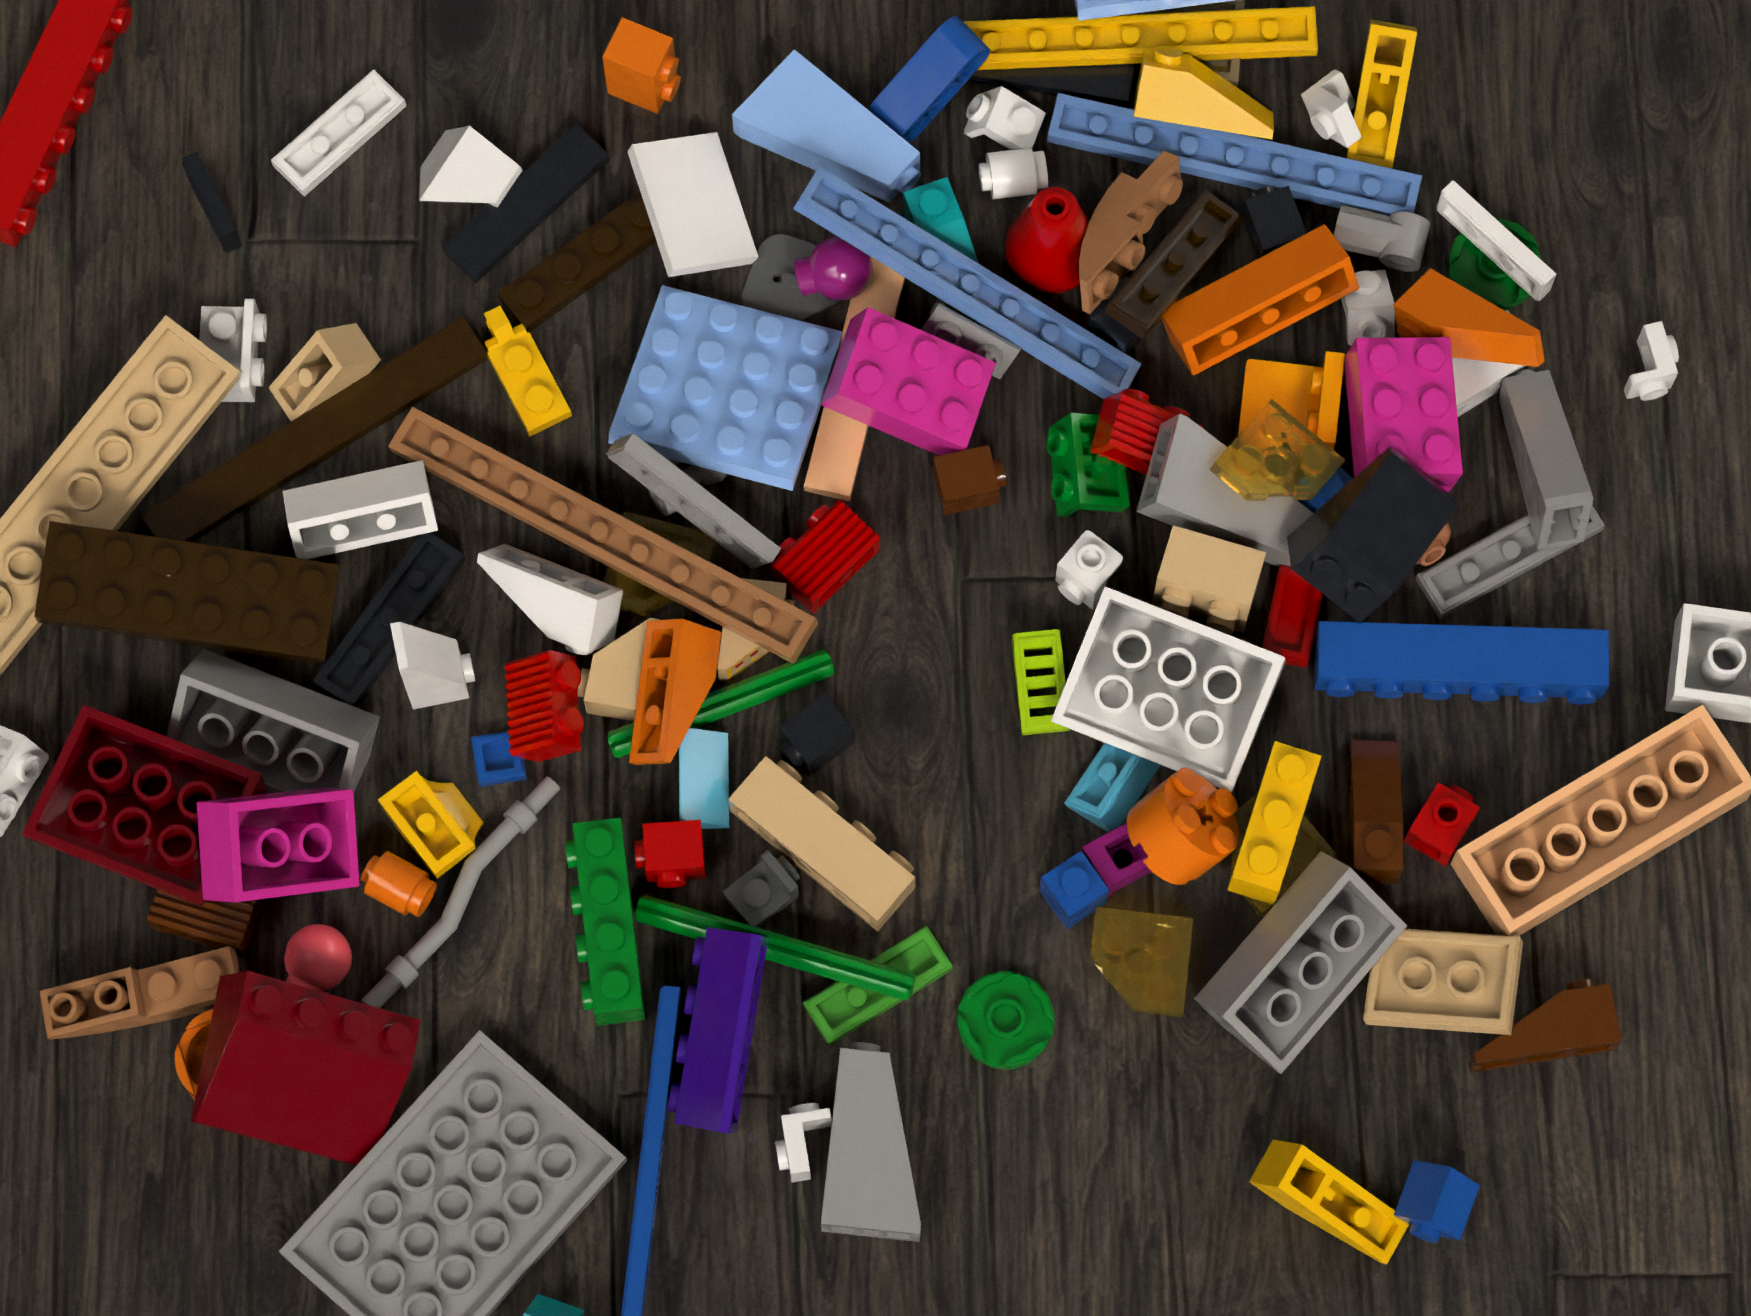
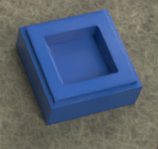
[471,731,527,787]

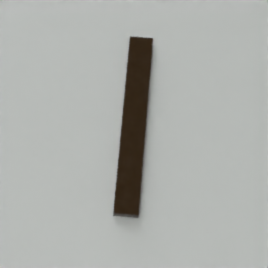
[141,316,489,542]

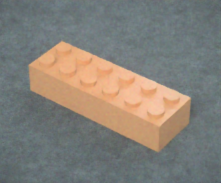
[1451,704,1751,936]

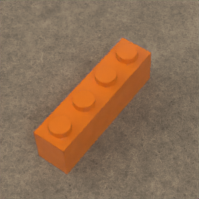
[1161,224,1360,376]

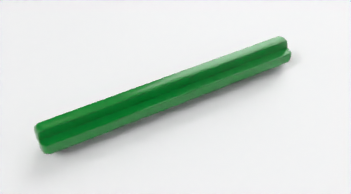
[607,650,834,758]

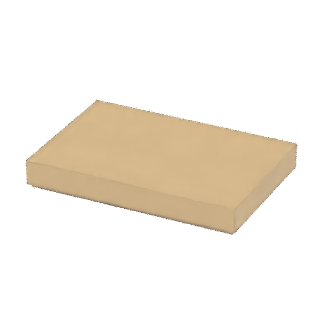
[1363,929,1523,1035]

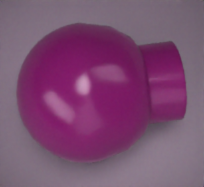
[794,236,873,300]

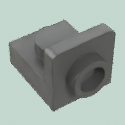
[723,850,800,928]

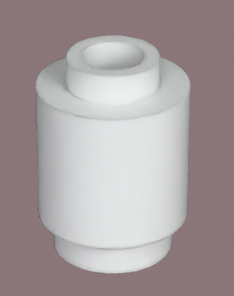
[978,147,1048,199]

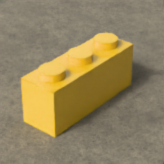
[1228,741,1321,905]

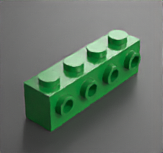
[565,818,646,1026]

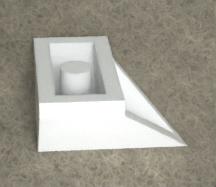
[419,126,522,208]

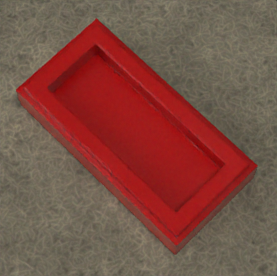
[1262,564,1323,668]

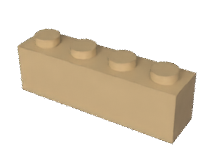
[728,756,915,932]

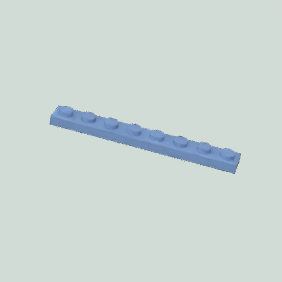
[1047,93,1422,216]
[793,166,1141,399]

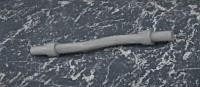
[361,776,560,1008]

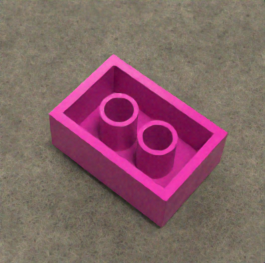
[821,307,996,456]
[1344,337,1463,492]
[197,788,359,902]

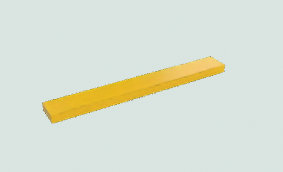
[963,6,1318,70]

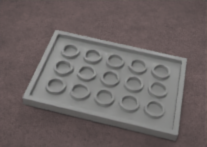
[279,1030,627,1316]

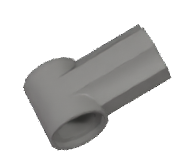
[1334,205,1430,272]

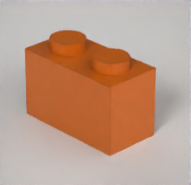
[602,17,681,114]

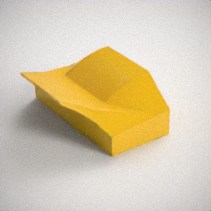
[378,771,484,878]

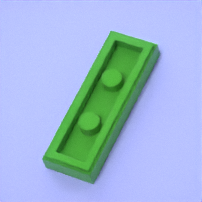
[803,926,953,1046]

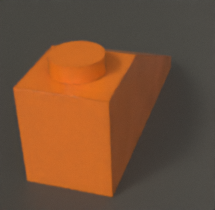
[1393,268,1545,367]
[629,619,721,765]

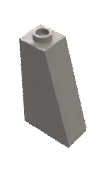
[1499,370,1594,550]
[1137,414,1314,567]
[821,1042,921,1242]

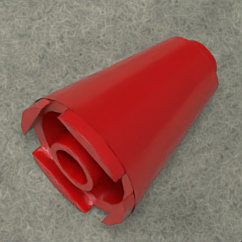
[1005,187,1089,293]

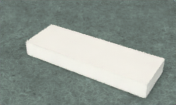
[271,69,406,197]
[1437,180,1556,301]

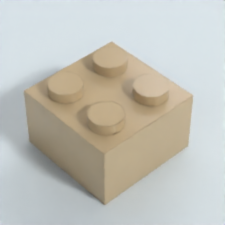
[1152,525,1266,634]

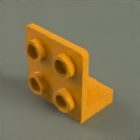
[1237,351,1345,460]

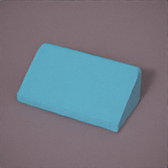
[679,728,729,829]
[1064,743,1160,832]

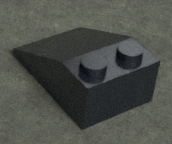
[1287,446,1459,623]

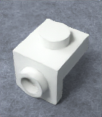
[1301,69,1361,148]
[964,86,1046,150]
[1341,270,1395,346]
[1624,321,1679,401]
[1055,530,1123,610]
[775,1103,832,1183]

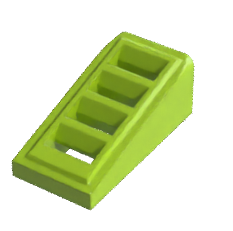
[1011,629,1070,735]

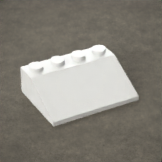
[1051,587,1286,793]

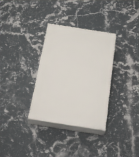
[628,132,758,277]

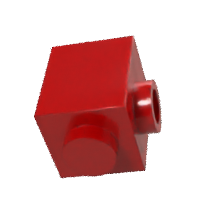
[1404,782,1480,867]
[634,820,706,888]

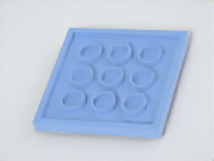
[608,285,842,491]

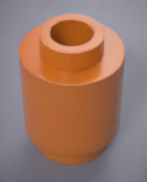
[361,851,437,917]

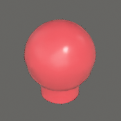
[284,924,352,992]

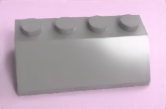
[167,649,380,794]
[1194,851,1407,1074]

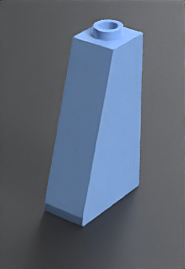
[732,50,921,202]

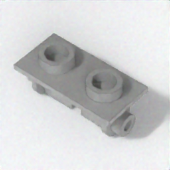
[921,297,1021,379]

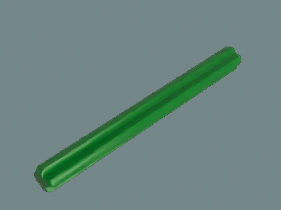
[635,895,915,1000]

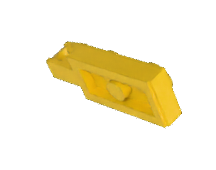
[483,306,572,437]

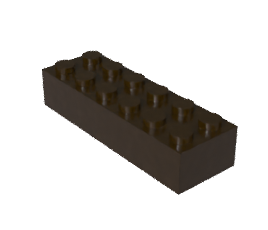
[34,521,339,665]

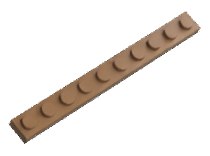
[388,407,818,664]

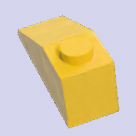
[1347,20,1417,169]
[1134,46,1274,139]
[1249,1140,1409,1265]

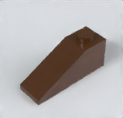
[1349,740,1403,884]
[1468,979,1622,1073]

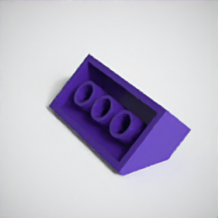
[668,927,769,1134]

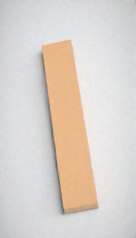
[804,257,906,501]

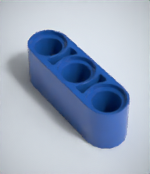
[868,16,990,143]

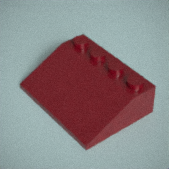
[22,705,267,907]
[190,971,421,1166]

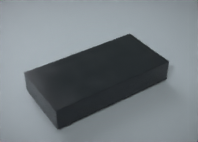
[181,152,242,253]

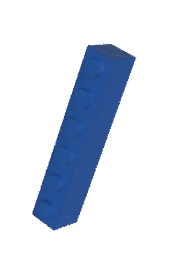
[1314,621,1609,705]

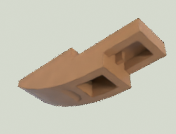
[1079,151,1183,314]
[40,946,240,1040]

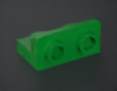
[1046,413,1130,517]

